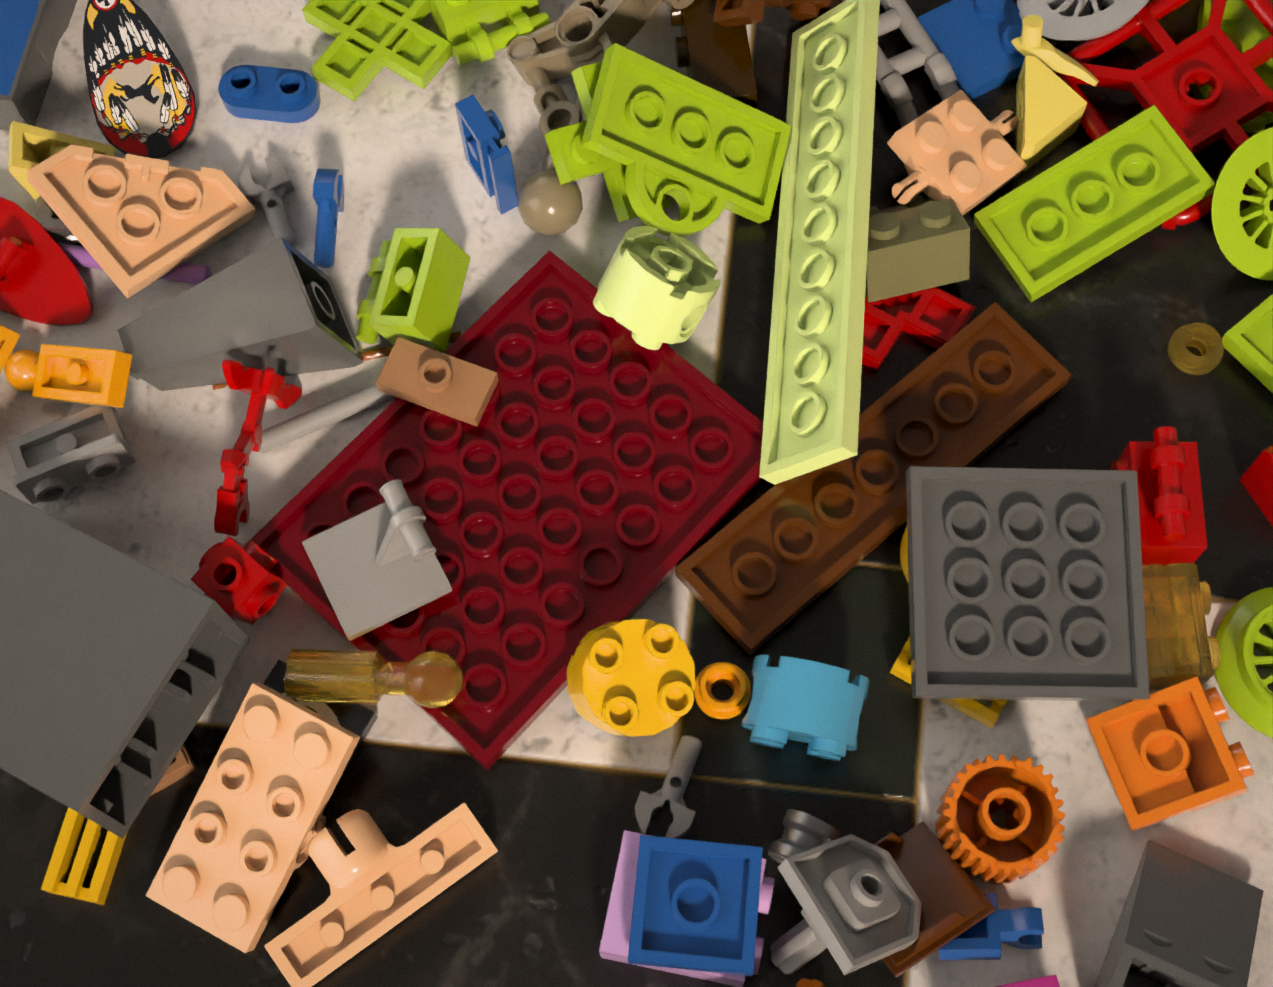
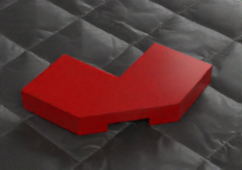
[862,287,976,372]

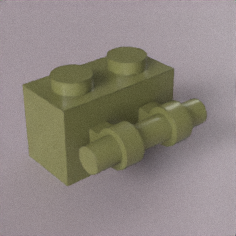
[865,195,970,303]

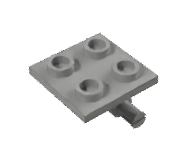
[302,479,453,641]

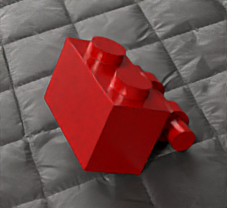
[1110,426,1207,565]

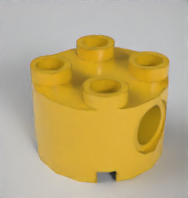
[567,619,696,737]

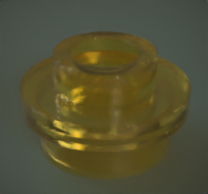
[1168,322,1224,375]

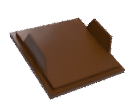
[873,821,995,978]

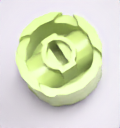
[593,226,721,350]

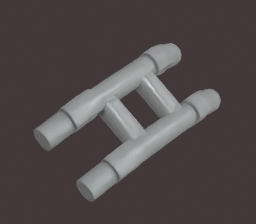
[842,0,959,128]

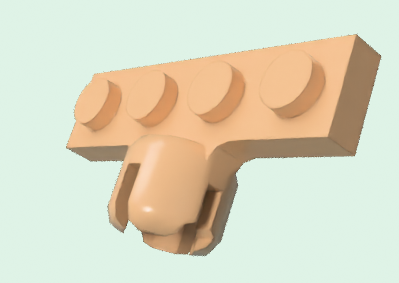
[264,802,498,987]

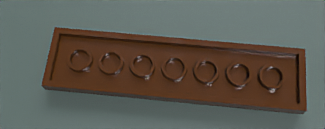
[675,302,1072,656]

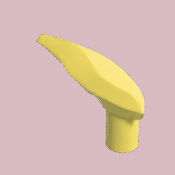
[1011,15,1099,87]

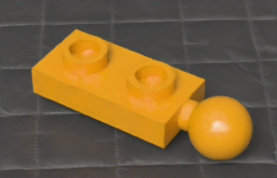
[4,344,132,408]

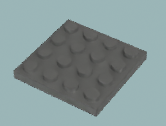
[906,466,1150,701]

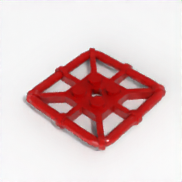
[1053,0,1273,230]

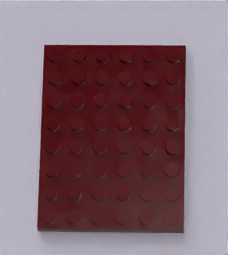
[245,250,763,771]

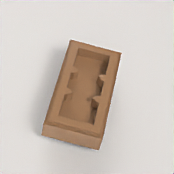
[375,337,499,427]

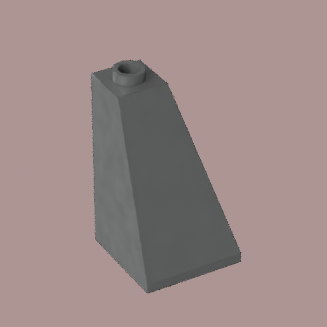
[118,237,364,391]

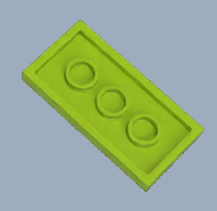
[974,105,1215,302]

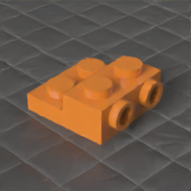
[1086,676,1255,831]

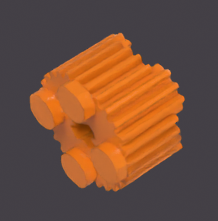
[935,754,1065,885]

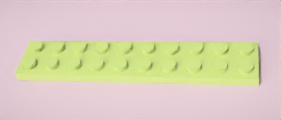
[759,0,880,485]

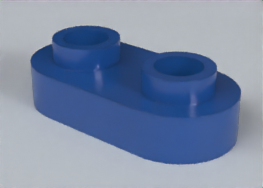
[218,65,321,123]

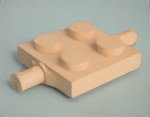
[887,90,1027,216]

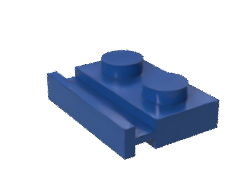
[455,94,518,215]

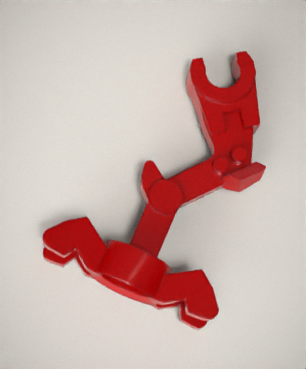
[214,359,302,536]

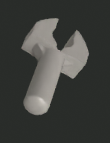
[238,158,296,246]
[635,735,703,839]

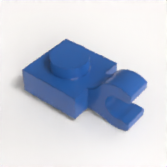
[939,893,1044,960]

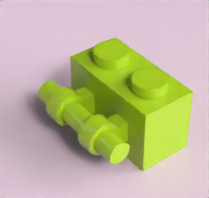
[428,0,551,66]
[356,228,471,353]

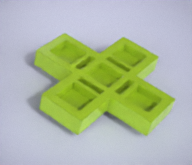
[302,0,453,102]
[544,61,670,223]

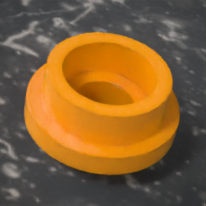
[694,662,751,719]

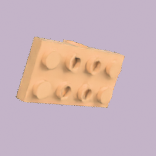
[146,683,360,953]

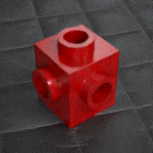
[190,536,287,625]

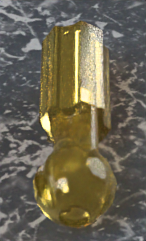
[284,649,462,708]

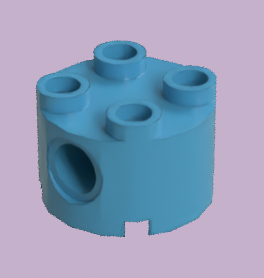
[741,655,870,761]

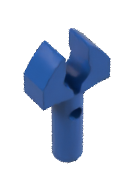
[313,168,344,268]

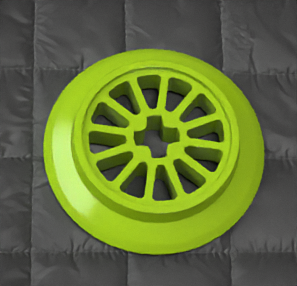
[1211,127,1273,280]
[1213,587,1273,738]

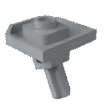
[770,834,922,975]

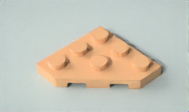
[27,144,255,299]

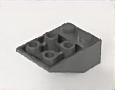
[1095,840,1264,987]

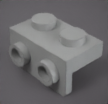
[6,405,135,505]

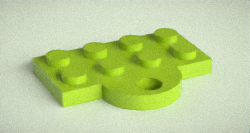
[580,43,792,237]

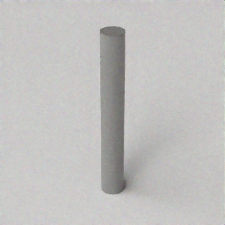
[260,383,396,454]

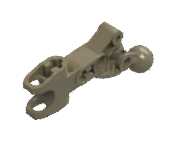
[507,0,695,236]

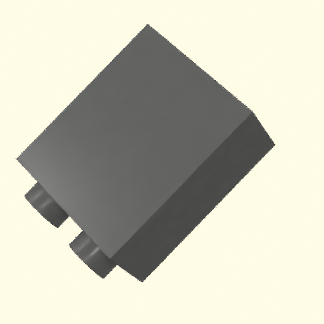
[0,489,250,839]

